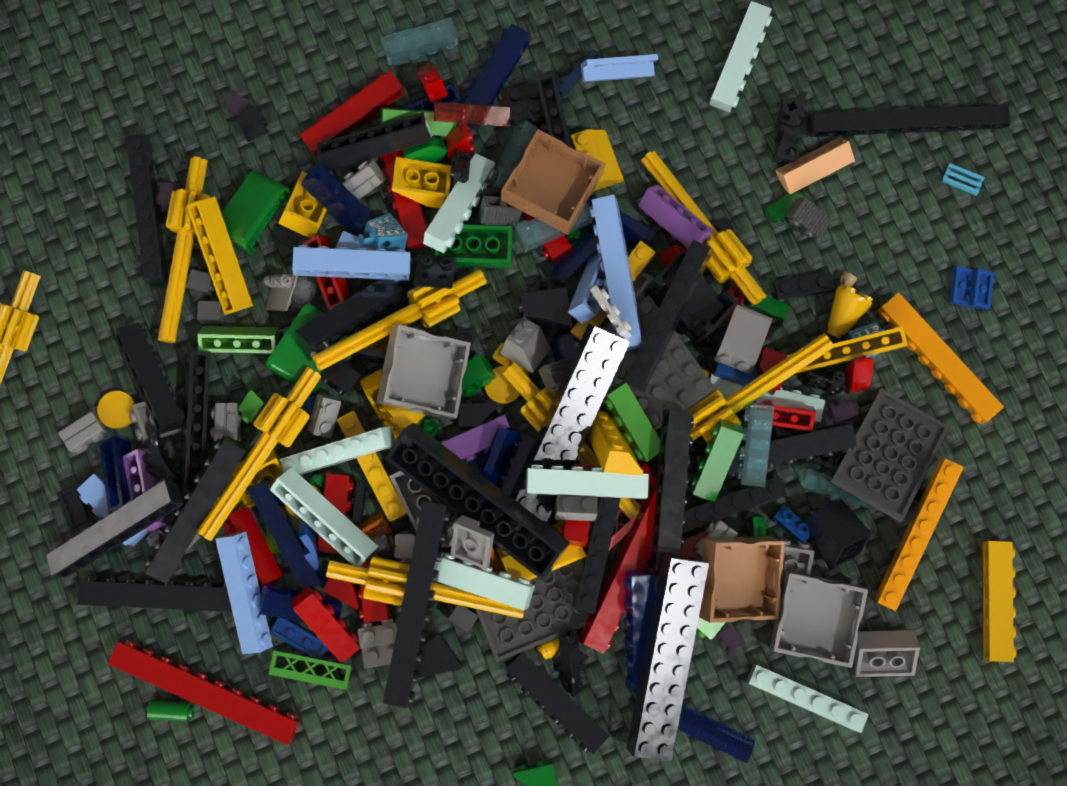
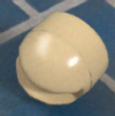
[840,271,857,287]

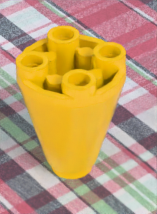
[827,284,873,339]
[378,405,426,440]

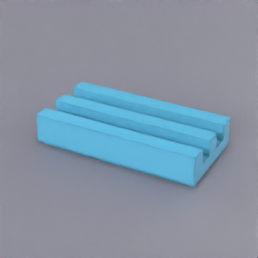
[941,163,985,196]

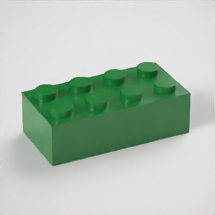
[435,225,513,269]

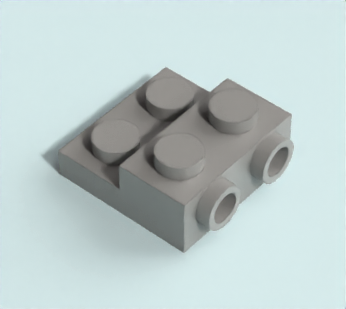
[129,402,182,445]
[450,515,494,570]
[779,538,815,584]
[358,619,398,669]

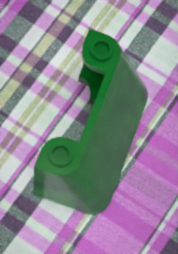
[221,170,292,257]
[266,303,353,396]

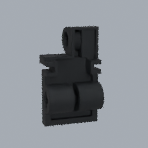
[773,90,808,163]

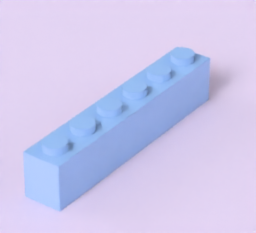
[292,245,410,280]
[215,532,273,654]

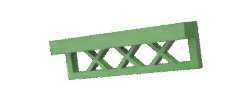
[269,650,352,690]

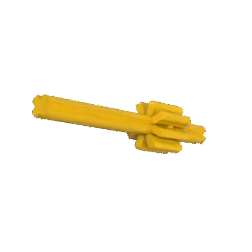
[641,151,767,306]
[158,157,210,343]
[312,269,487,370]
[0,270,41,384]
[687,333,834,442]
[503,362,641,520]
[196,367,321,541]
[326,557,524,618]

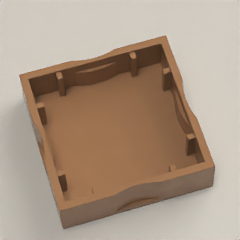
[501,129,606,235]
[699,536,785,623]

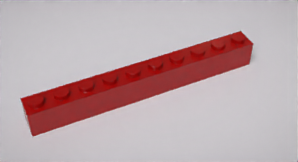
[579,472,688,654]
[108,640,301,745]

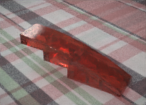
[433,102,510,127]

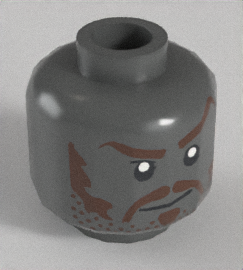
[370,532,397,559]

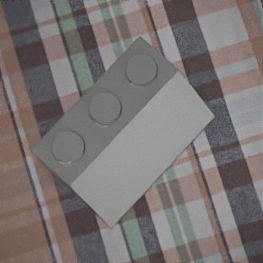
[854,630,920,677]

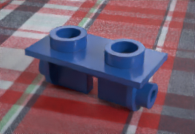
[772,505,811,543]

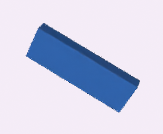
[270,616,328,660]

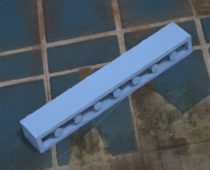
[590,195,644,351]

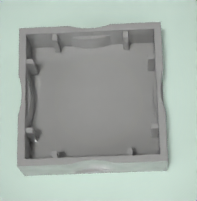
[376,324,471,420]
[770,570,868,668]

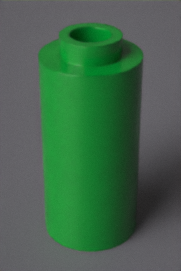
[147,699,195,722]

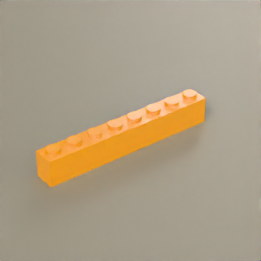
[878,292,1004,425]
[874,457,964,611]

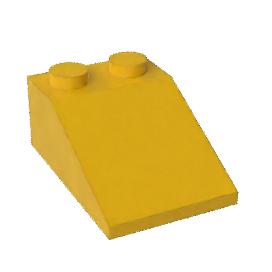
[392,157,452,209]
[278,171,336,239]

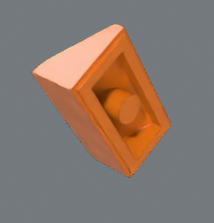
[357,512,393,538]

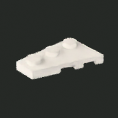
[590,286,632,340]

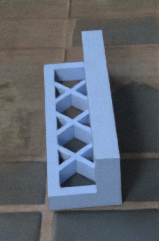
[580,54,658,82]

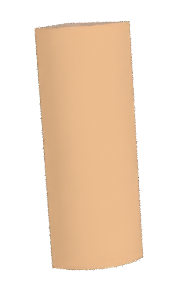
[776,137,855,194]

